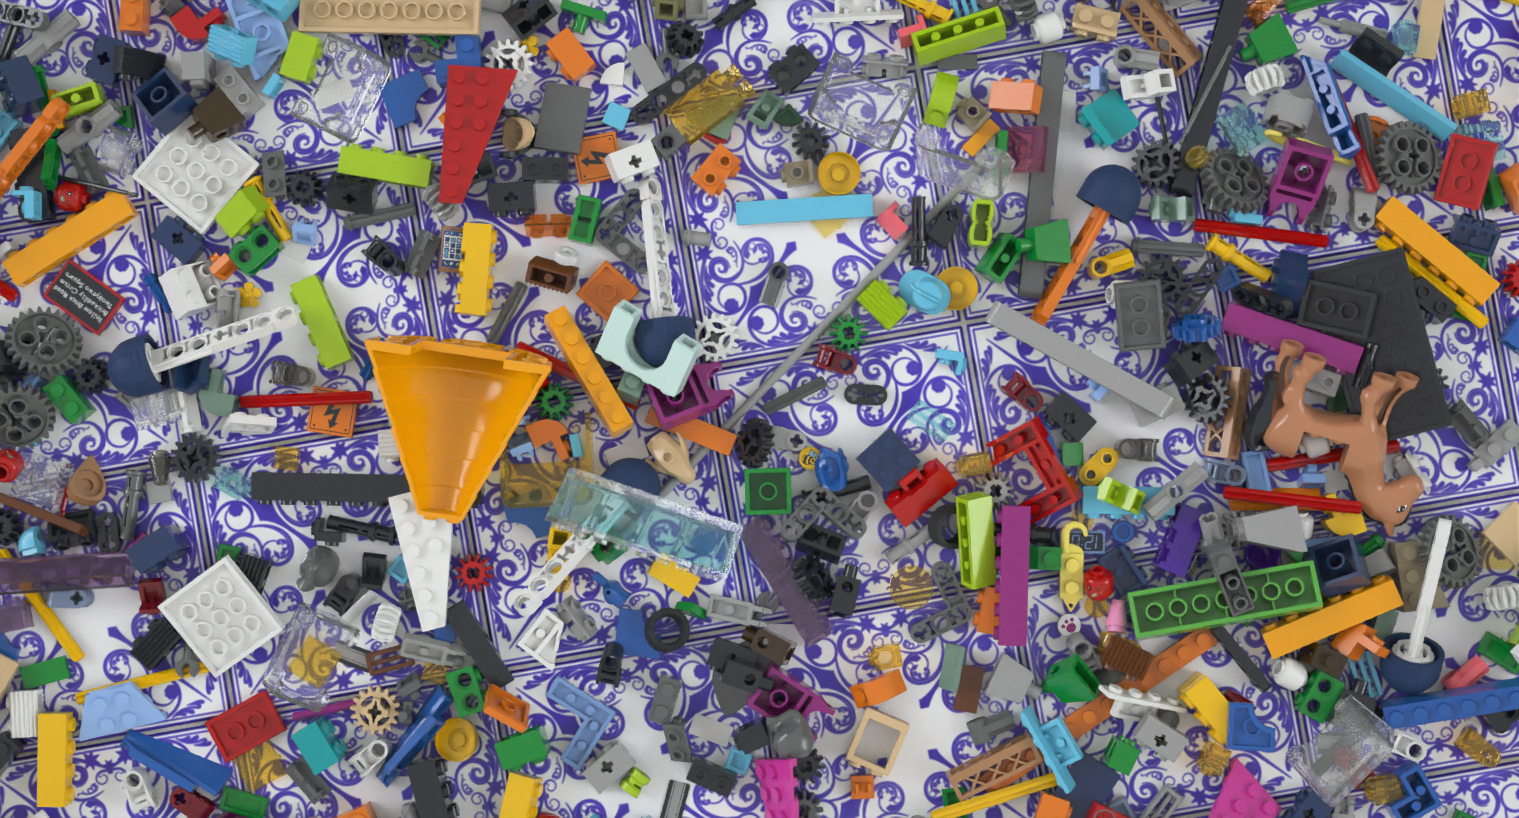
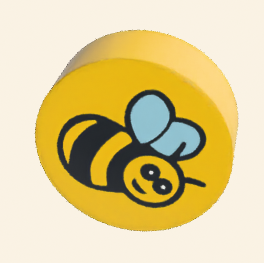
[799,447,820,470]

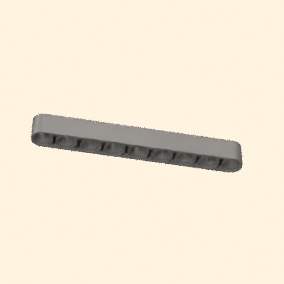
[984,300,1176,420]

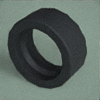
[928,504,959,550]
[644,608,690,653]

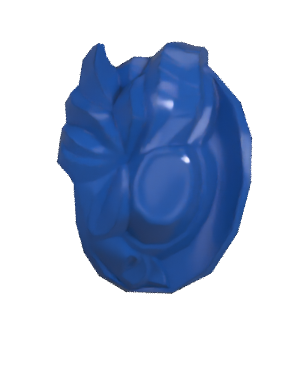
[814,448,849,492]

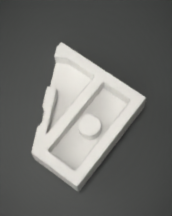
[221,412,277,438]
[517,607,564,671]

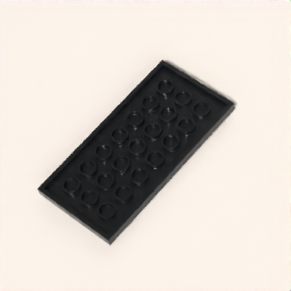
[1311,246,1453,441]

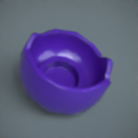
[1243,544,1282,570]

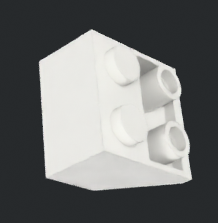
[158,259,222,320]

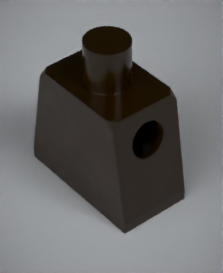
[187,86,246,143]
[741,626,797,665]
[1295,642,1348,679]

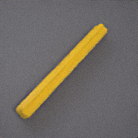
[1375,234,1489,329]
[0,548,85,662]
[75,661,209,705]
[930,772,1058,818]

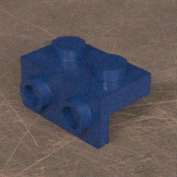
[172,343,212,395]
[1097,544,1148,598]

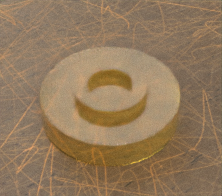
[889,566,933,610]

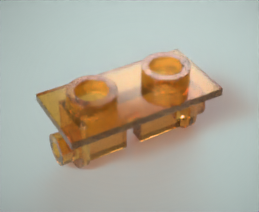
[1245,0,1283,28]
[524,214,572,238]

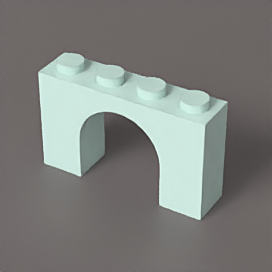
[595,299,703,397]

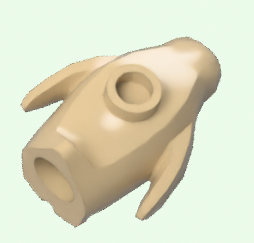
[645,431,696,485]

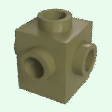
[652,0,685,21]

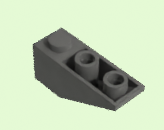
[1203,539,1255,617]

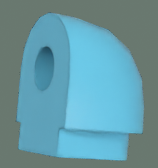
[18,526,47,558]

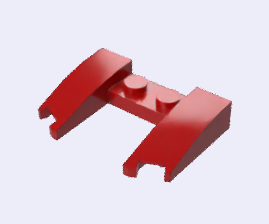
[986,416,1084,524]

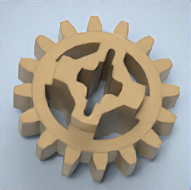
[350,684,401,736]

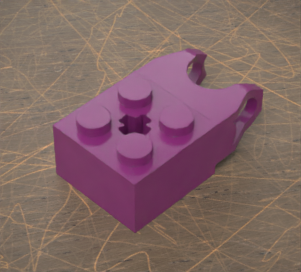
[1265,137,1334,225]
[645,361,734,432]
[746,661,836,741]

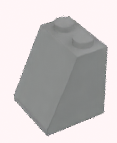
[1230,505,1308,552]

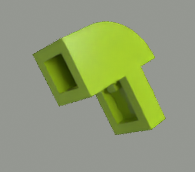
[923,71,959,129]
[1096,476,1146,515]

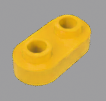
[1078,447,1118,486]

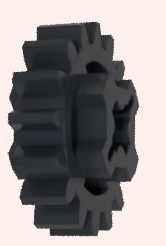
[1131,139,1182,189]
[1137,253,1188,304]
[1182,373,1233,424]
[735,417,775,468]
[170,433,222,483]
[792,554,834,603]

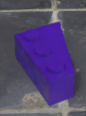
[1151,502,1207,578]

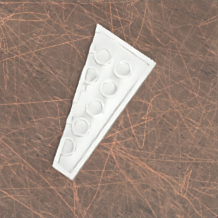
[388,492,453,632]

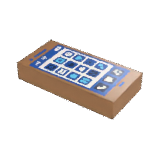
[438,225,463,274]

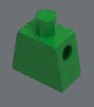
[1238,13,1298,66]
[1015,219,1071,264]
[1041,654,1101,703]

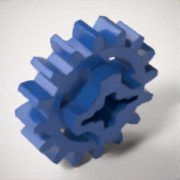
[1170,313,1222,343]

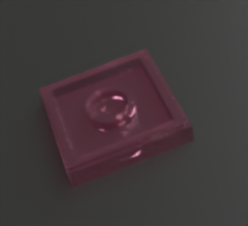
[1005,126,1049,174]

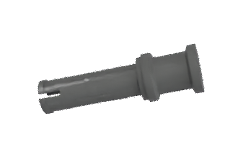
[119,469,147,540]

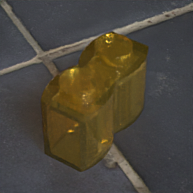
[954,450,993,478]

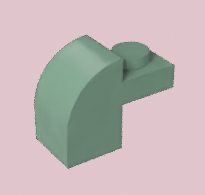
[1148,196,1195,223]
[198,368,240,417]

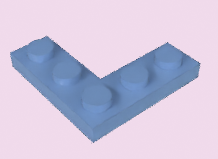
[546,675,616,771]

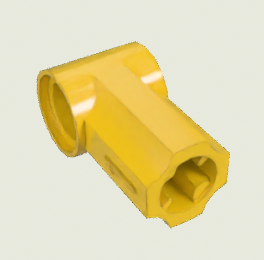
[1087,248,1135,280]

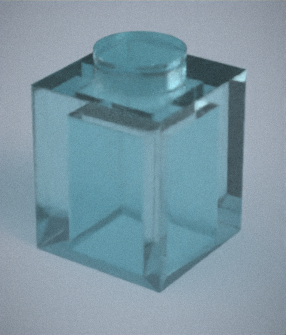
[1389,19,1420,56]

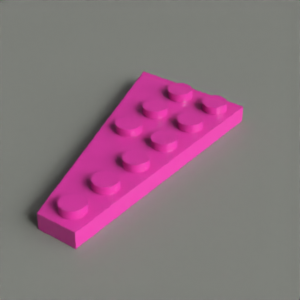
[1208,758,1283,818]

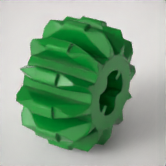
[829,314,868,353]
[535,382,574,421]

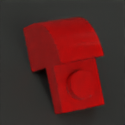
[170,6,228,44]

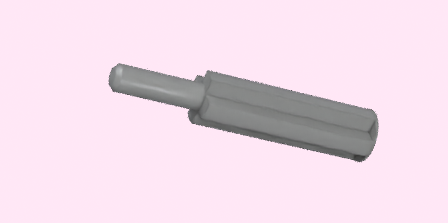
[1318,16,1388,39]

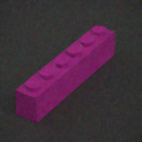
[1221,301,1364,375]
[993,505,1031,646]

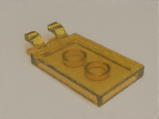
[664,63,756,146]

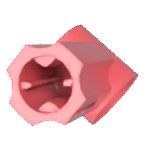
[1441,655,1490,689]

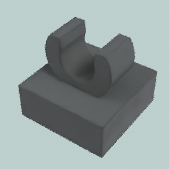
[397,671,422,702]

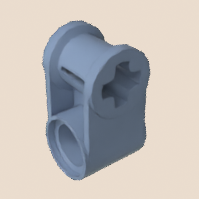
[1203,457,1246,486]
[46,583,95,609]

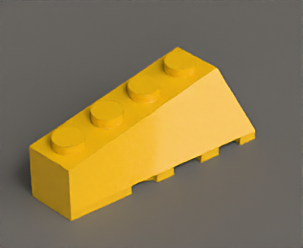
[454,222,498,317]

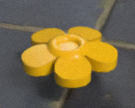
[520,36,539,56]
[237,282,262,308]

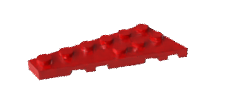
[439,65,518,205]

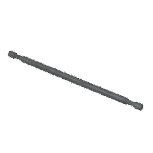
[1178,45,1232,145]

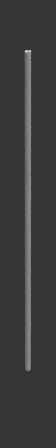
[603,156,989,552]

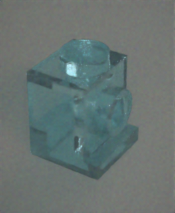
[212,466,252,500]

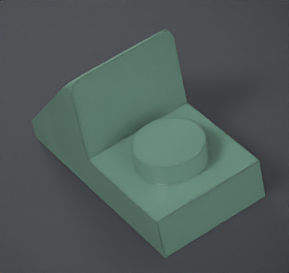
[745,88,785,131]

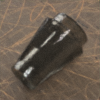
[148,450,172,486]

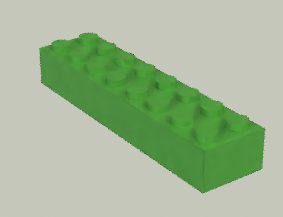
[1127,560,1323,641]

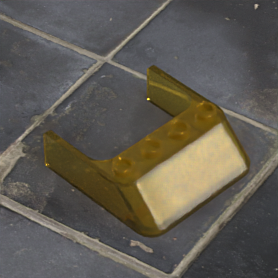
[499,412,594,509]

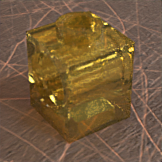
[1451,88,1491,120]
[867,642,903,671]
[1195,739,1232,778]
[1363,772,1403,806]

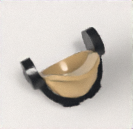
[500,109,536,159]

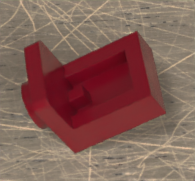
[137,577,167,615]

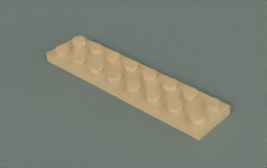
[298,0,481,36]

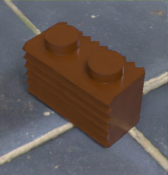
[525,256,579,294]
[1099,634,1155,682]

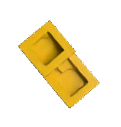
[647,553,700,598]

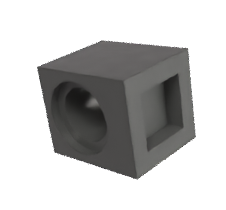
[651,123,687,161]

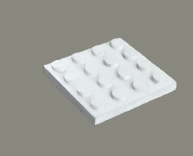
[131,115,261,235]
[157,555,286,678]

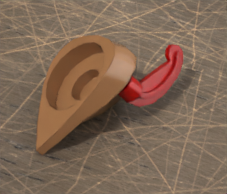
[60,455,106,517]

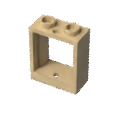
[845,706,910,778]

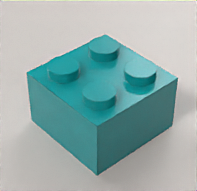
[291,716,348,776]

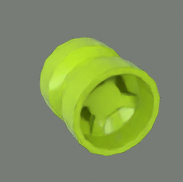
[619,766,651,798]

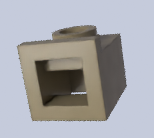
[955,96,992,134]
[780,159,814,188]

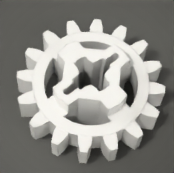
[485,39,535,89]
[695,313,740,362]

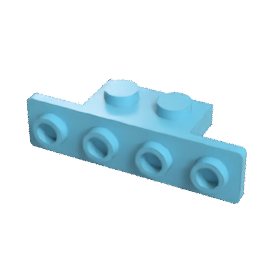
[1020,705,1084,794]

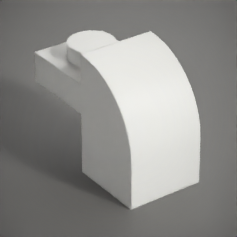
[1120,68,1177,101]

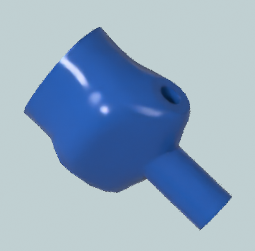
[591,571,631,609]

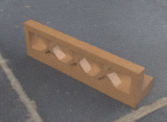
[1119,0,1204,78]
[1203,365,1252,461]
[945,732,1043,802]

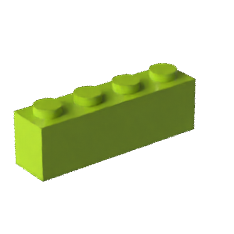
[911,6,1006,66]
[337,143,435,189]
[290,274,356,370]
[955,491,998,590]

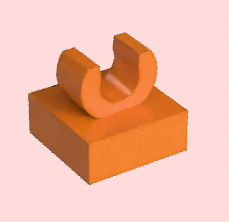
[208,251,239,282]
[850,774,875,799]

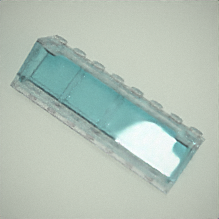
[545,468,744,581]

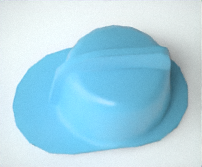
[899,269,951,315]

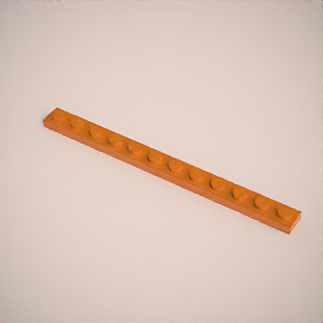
[978,629,1218,793]

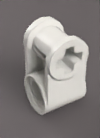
[1378,729,1427,762]
[347,737,393,779]
[122,766,158,814]

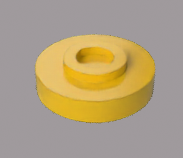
[817,151,861,196]
[937,266,978,310]
[435,717,479,762]

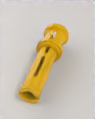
[896,0,954,24]
[243,175,293,243]
[1205,233,1272,283]

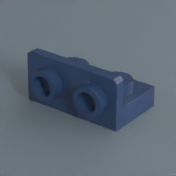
[1447,213,1502,257]

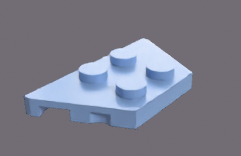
[225,0,289,82]
[79,681,167,741]

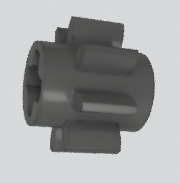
[1201,192,1226,215]

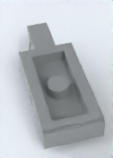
[1466,418,1519,472]

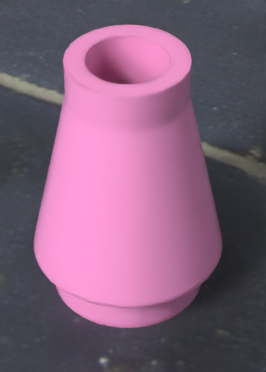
[1105,599,1128,634]

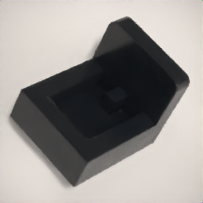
[311,517,346,546]
[359,552,387,590]

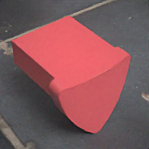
[898,14,927,49]
[876,201,908,241]

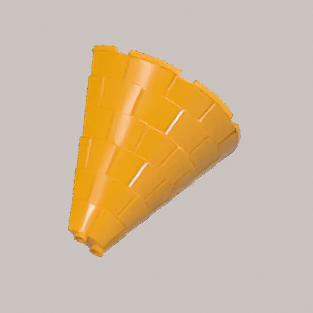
[365,335,552,524]

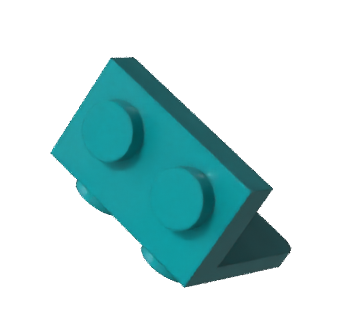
[1077,89,1139,151]

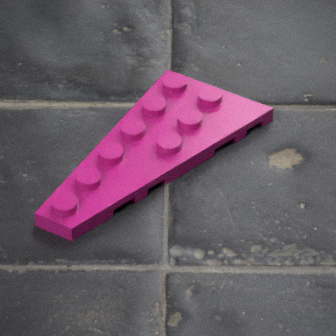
[755,757,799,818]

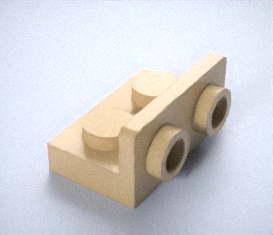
[1069,3,1121,43]

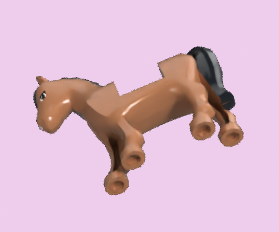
[1243,339,1424,537]

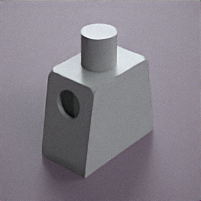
[983,651,1042,703]

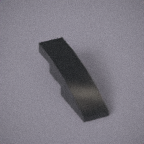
[447,600,514,688]

